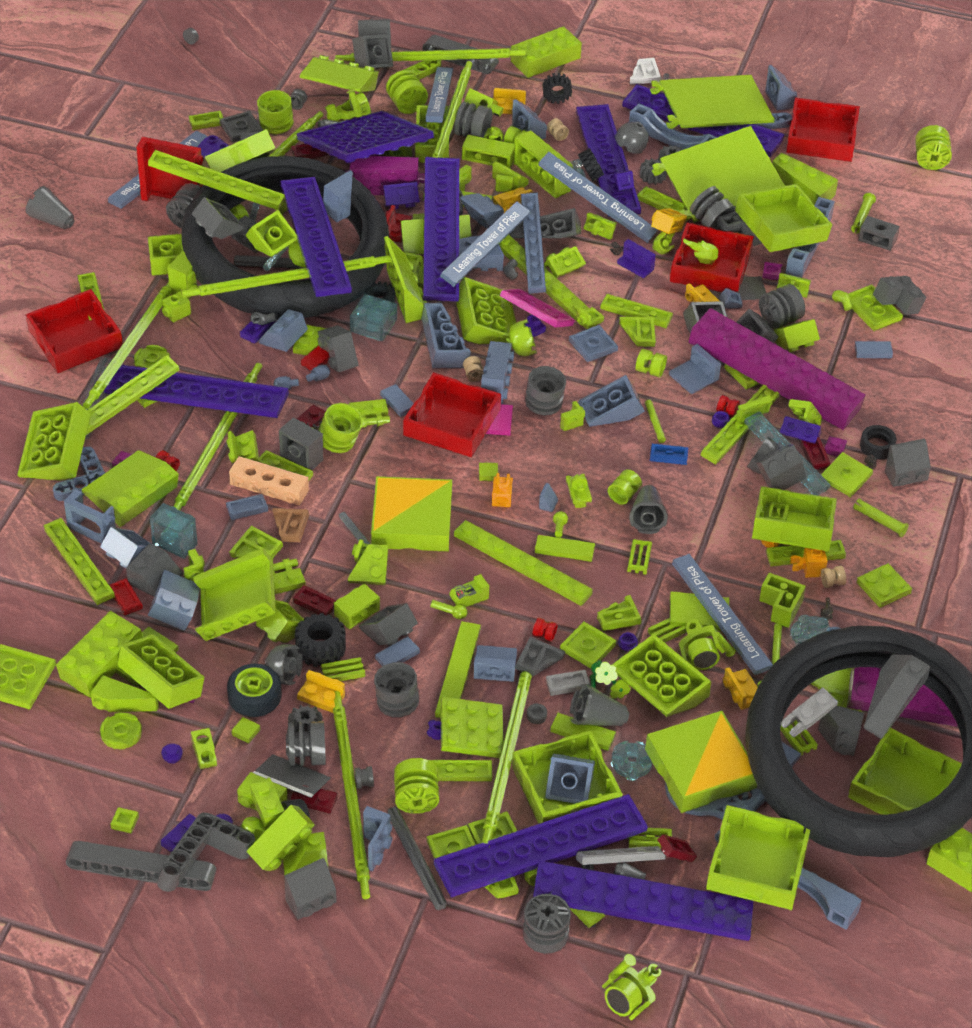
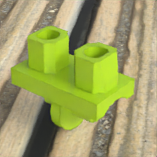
[583,212,617,240]
[777,273,811,298]
[566,474,592,508]

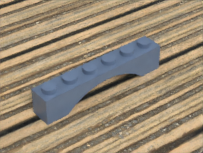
[629,103,717,150]
[785,197,835,278]
[798,868,862,930]

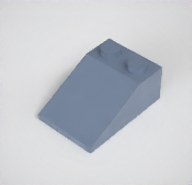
[578,375,645,427]
[148,570,200,631]

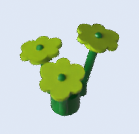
[589,660,631,699]

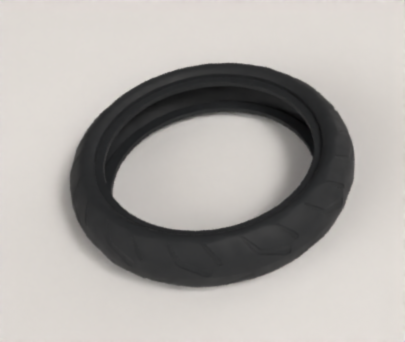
[181,156,389,319]
[745,626,972,857]

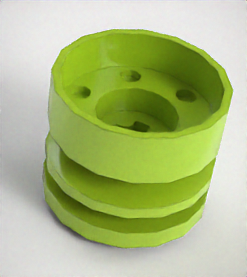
[386,70,428,114]
[257,90,294,134]
[915,125,952,170]
[318,403,363,453]
[394,758,439,814]

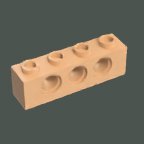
[229,456,309,506]

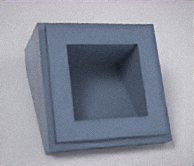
[719,288,743,309]
[539,483,558,512]

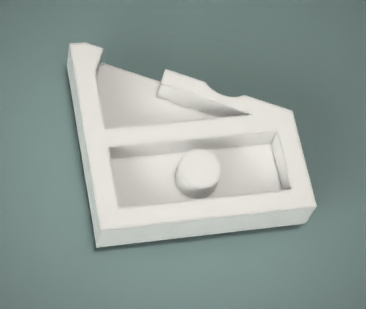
[630,58,661,85]

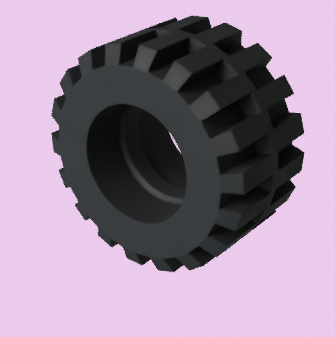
[295,613,346,667]

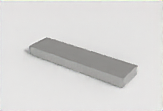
[576,846,665,865]

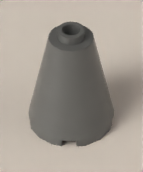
[25,186,75,229]
[629,485,668,534]
[570,684,629,726]

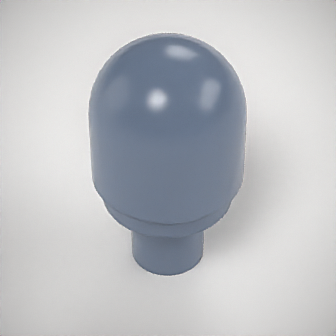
[306,365,330,382]
[273,376,299,390]

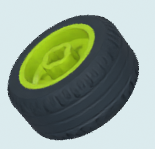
[227,663,282,717]

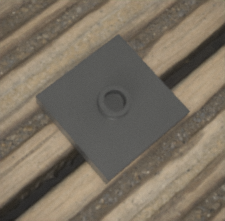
[220,111,263,142]

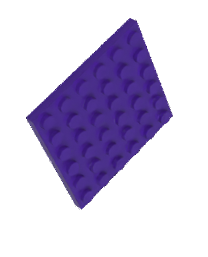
[297,111,434,163]

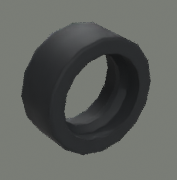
[860,425,897,459]

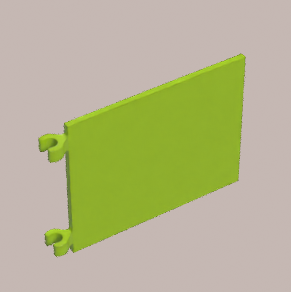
[650,75,775,129]
[652,126,785,223]

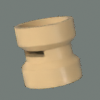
[547,118,569,141]
[463,356,484,382]
[821,566,846,588]

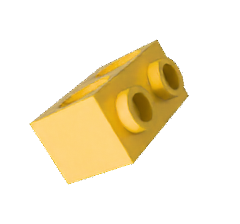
[651,208,687,234]

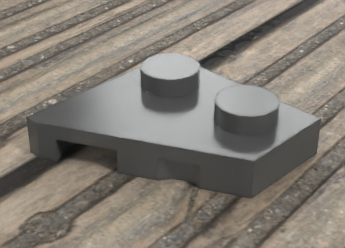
[515,637,565,676]

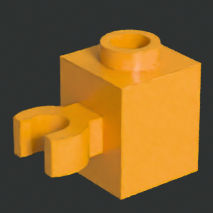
[492,473,513,507]
[790,548,828,578]

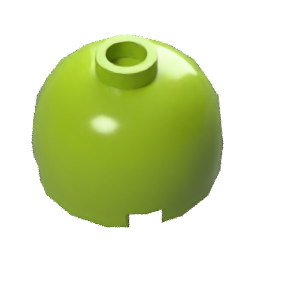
[506,319,537,356]

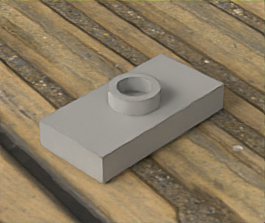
[546,670,590,696]

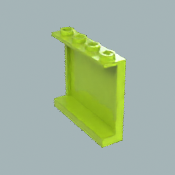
[194,548,276,641]

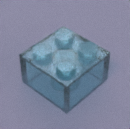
[350,294,397,342]
[150,503,198,559]

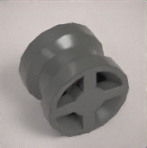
[290,89,307,110]
[355,766,374,789]

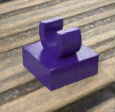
[614,170,634,191]
[525,315,546,337]

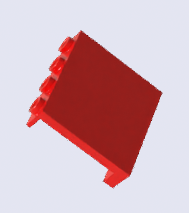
[136,136,204,202]

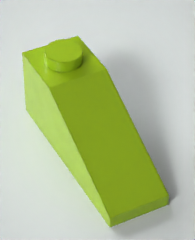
[91,675,159,712]

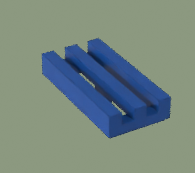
[650,443,689,465]

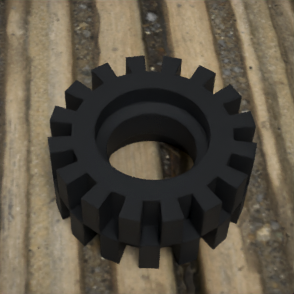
[542,73,572,104]
[578,148,604,181]
[364,281,396,313]

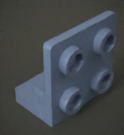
[669,344,721,394]
[474,645,517,682]
[363,806,393,871]

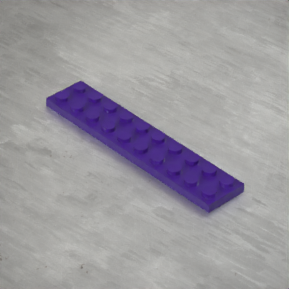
[622,84,785,157]
[576,104,641,217]
[423,157,459,302]
[281,177,352,297]
[103,365,289,418]
[434,794,648,898]
[533,860,754,941]

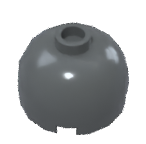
[615,122,649,154]
[747,437,781,474]
[265,644,303,685]

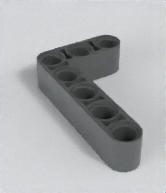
[157,812,255,892]

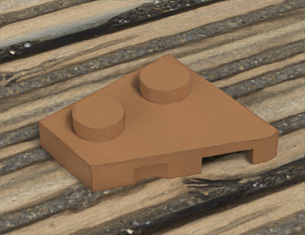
[272,508,309,543]

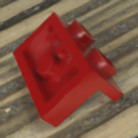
[385,205,412,243]

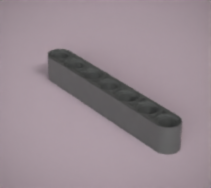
[65,841,217,891]

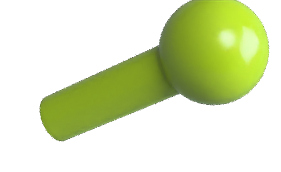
[553,511,568,538]
[430,600,467,619]

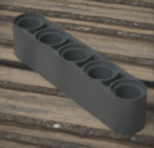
[422,35,499,74]

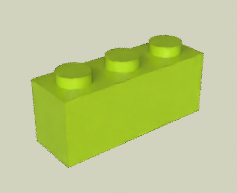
[462,135,515,168]
[246,805,315,871]

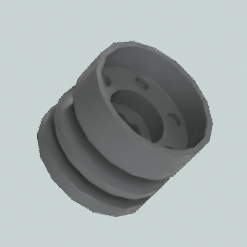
[454,101,493,138]
[166,183,201,228]
[690,186,736,229]
[759,284,805,329]
[525,366,566,415]
[374,662,420,717]
[286,721,326,767]
[523,894,571,954]

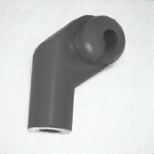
[503,259,518,280]
[251,312,278,325]

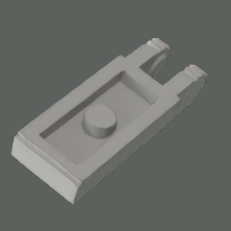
[781,688,838,737]

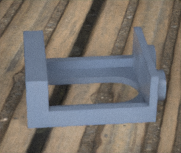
[64,489,116,544]

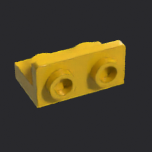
[493,88,526,114]
[493,187,533,213]
[685,283,719,302]
[723,667,758,710]
[297,670,345,713]

